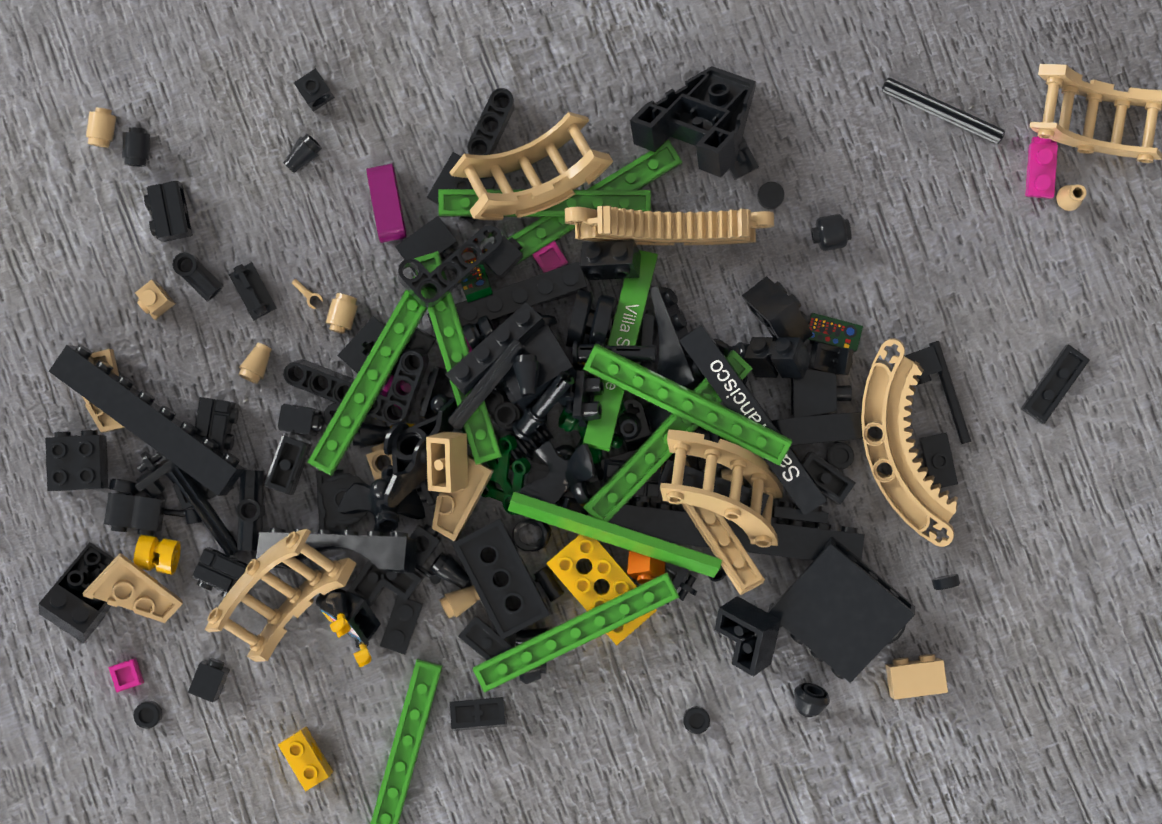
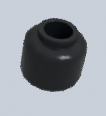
[811,214,852,251]

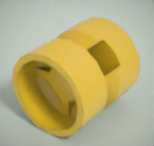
[133,535,181,575]

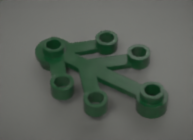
[461,427,531,515]

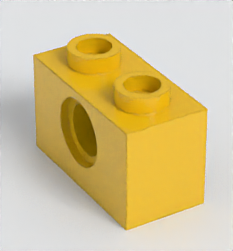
[278,726,333,792]

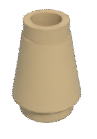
[1056,185,1086,211]
[238,343,272,384]
[439,585,480,618]

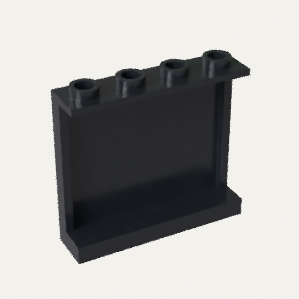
[768,537,915,683]

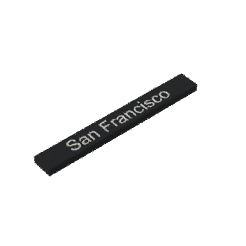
[679,324,827,516]

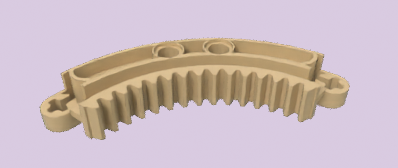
[565,206,774,245]
[861,338,958,547]

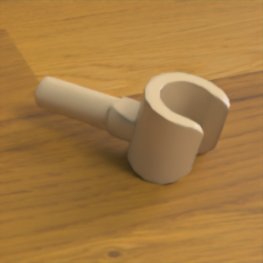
[292,279,323,309]

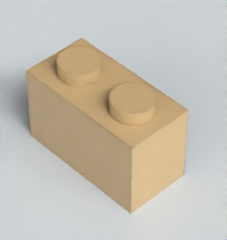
[426,432,468,493]
[885,654,948,700]

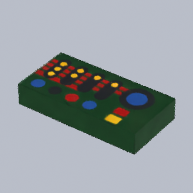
[461,257,493,302]
[807,313,863,352]

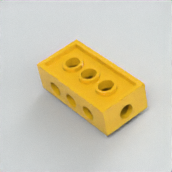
[546,534,657,646]

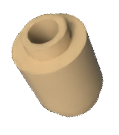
[86,107,116,148]
[325,293,358,334]

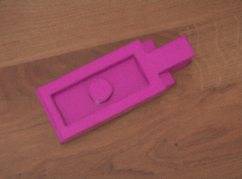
[1025,136,1058,199]

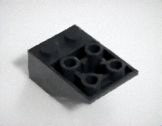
[38,542,115,644]

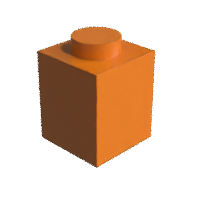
[627,550,665,584]

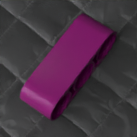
[366,163,407,243]

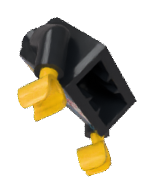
[316,588,381,667]

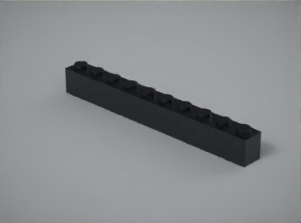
[609,500,865,561]

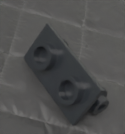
[229,262,277,321]

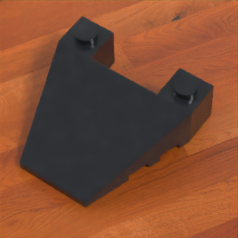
[630,66,756,177]

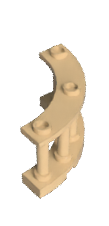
[1030,64,1162,163]
[450,112,613,220]
[660,429,784,547]
[205,529,357,662]

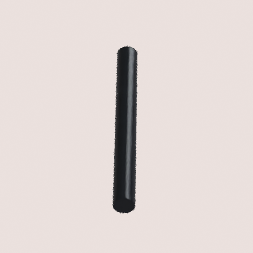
[929,341,971,444]

